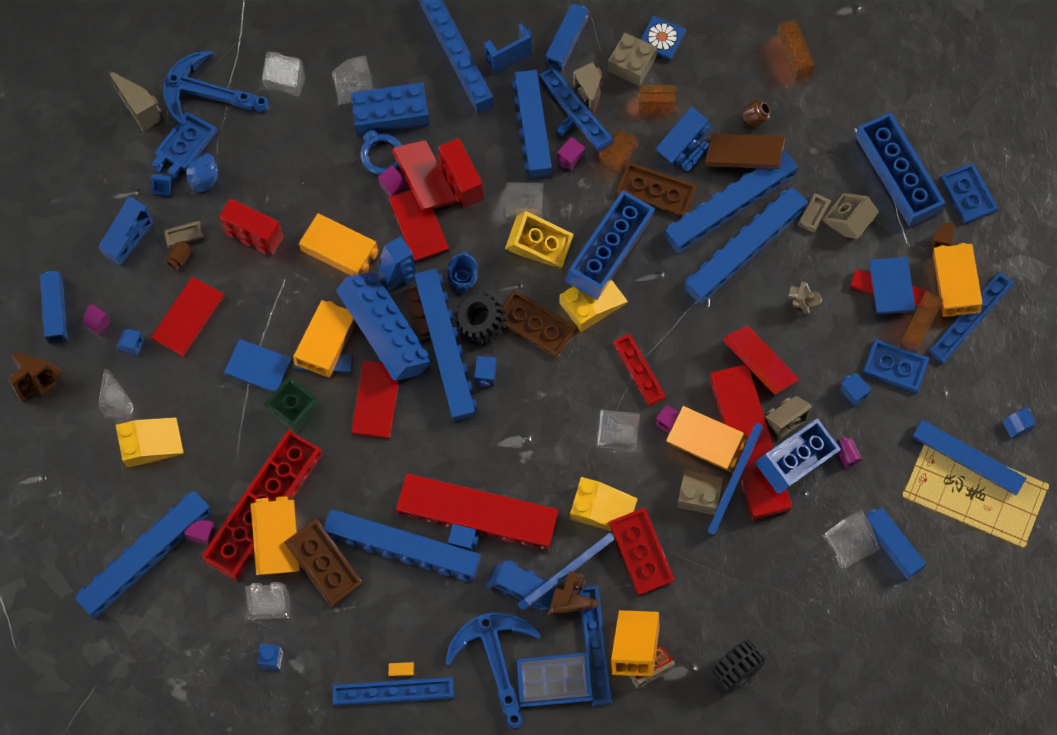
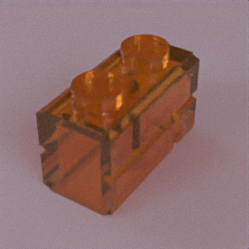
[639,84,677,114]
[599,129,638,174]

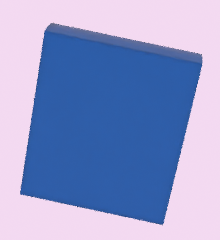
[116,329,144,356]
[1003,408,1036,439]

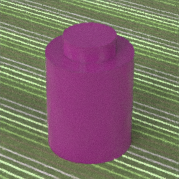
[836,437,863,468]

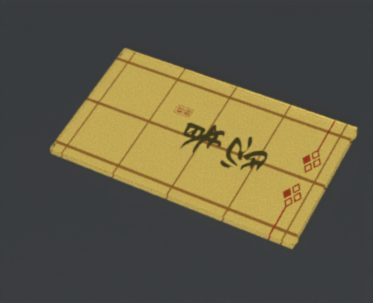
[902,444,1049,547]

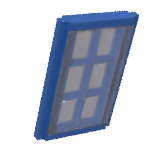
[517,652,593,708]

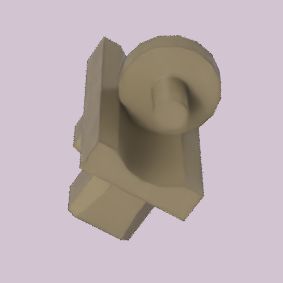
[789,282,822,315]

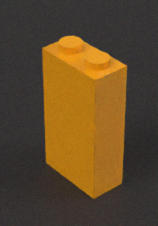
[299,213,378,276]
[933,243,983,317]
[293,300,356,378]
[666,406,749,473]
[251,497,300,575]
[611,610,660,677]

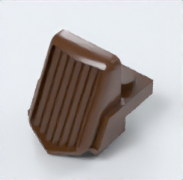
[8,352,62,402]
[547,571,600,616]

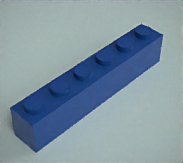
[512,70,552,178]

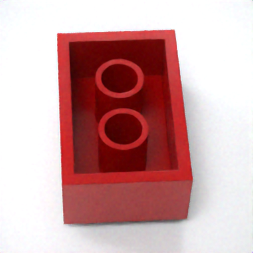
[437,138,484,208]
[219,198,284,255]

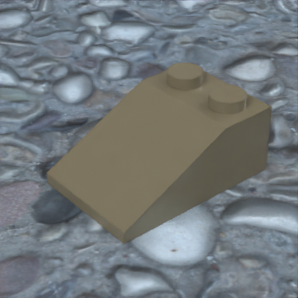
[109,72,162,131]

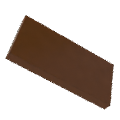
[706,134,785,169]
[615,162,698,218]
[502,290,578,359]
[284,519,363,607]

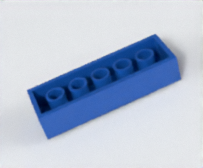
[855,112,946,227]
[565,190,655,300]
[336,272,432,381]

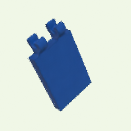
[152,111,218,181]

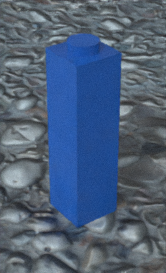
[545,3,588,71]
[40,271,68,344]
[864,508,926,580]

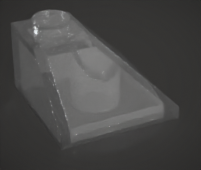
[332,55,373,105]
[98,369,133,420]
[597,409,640,451]
[825,510,879,568]

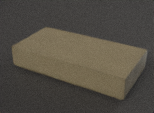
[798,193,831,233]
[163,221,205,249]

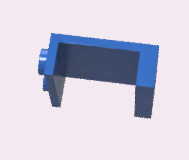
[484,23,533,74]

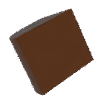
[930,223,954,249]

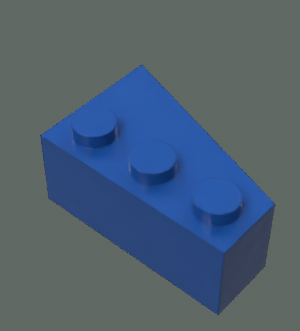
[656,107,714,166]
[99,196,154,265]
[376,236,416,293]
[485,560,558,611]

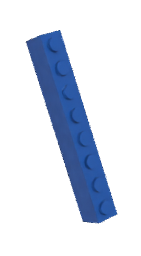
[418,0,494,114]
[665,150,798,254]
[685,187,808,304]
[414,269,478,422]
[75,491,212,619]
[324,509,481,582]

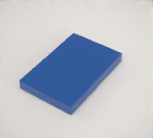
[939,163,999,225]
[869,257,916,315]
[224,339,292,394]
[862,339,930,394]

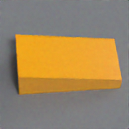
[389,662,414,677]

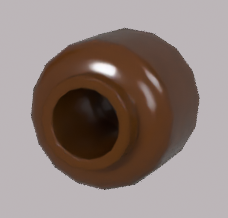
[743,100,771,127]

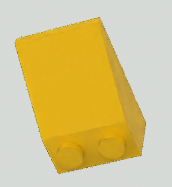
[505,211,574,268]
[560,280,628,332]
[116,418,184,468]
[570,477,637,531]

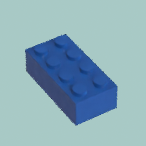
[351,82,430,135]
[755,418,841,495]

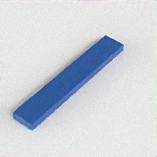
[538,66,614,152]
[928,271,1014,364]
[912,420,1026,496]
[708,423,763,535]
[518,533,614,610]
[579,585,613,706]
[332,677,454,706]

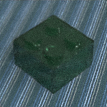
[264,376,320,434]

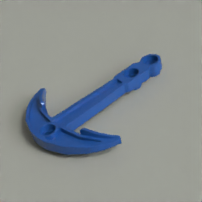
[164,51,269,126]
[446,613,541,729]

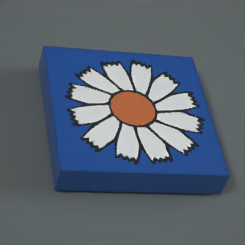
[641,16,686,61]

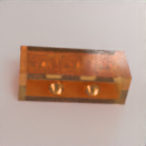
[777,19,815,80]
[898,291,944,353]

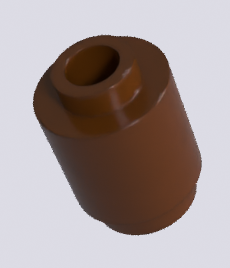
[165,241,192,270]

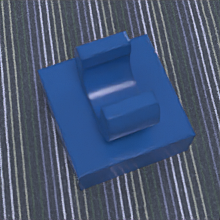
[151,174,171,196]

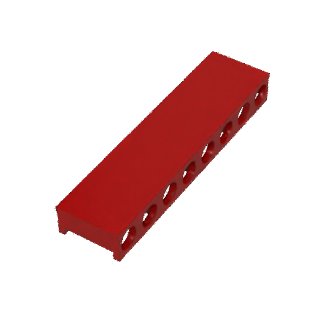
[710,364,792,521]
[202,429,323,582]
[396,473,559,551]

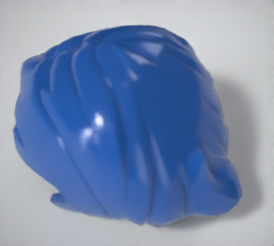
[186,153,218,192]
[447,252,478,294]

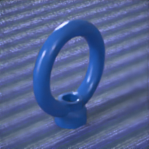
[360,130,402,175]

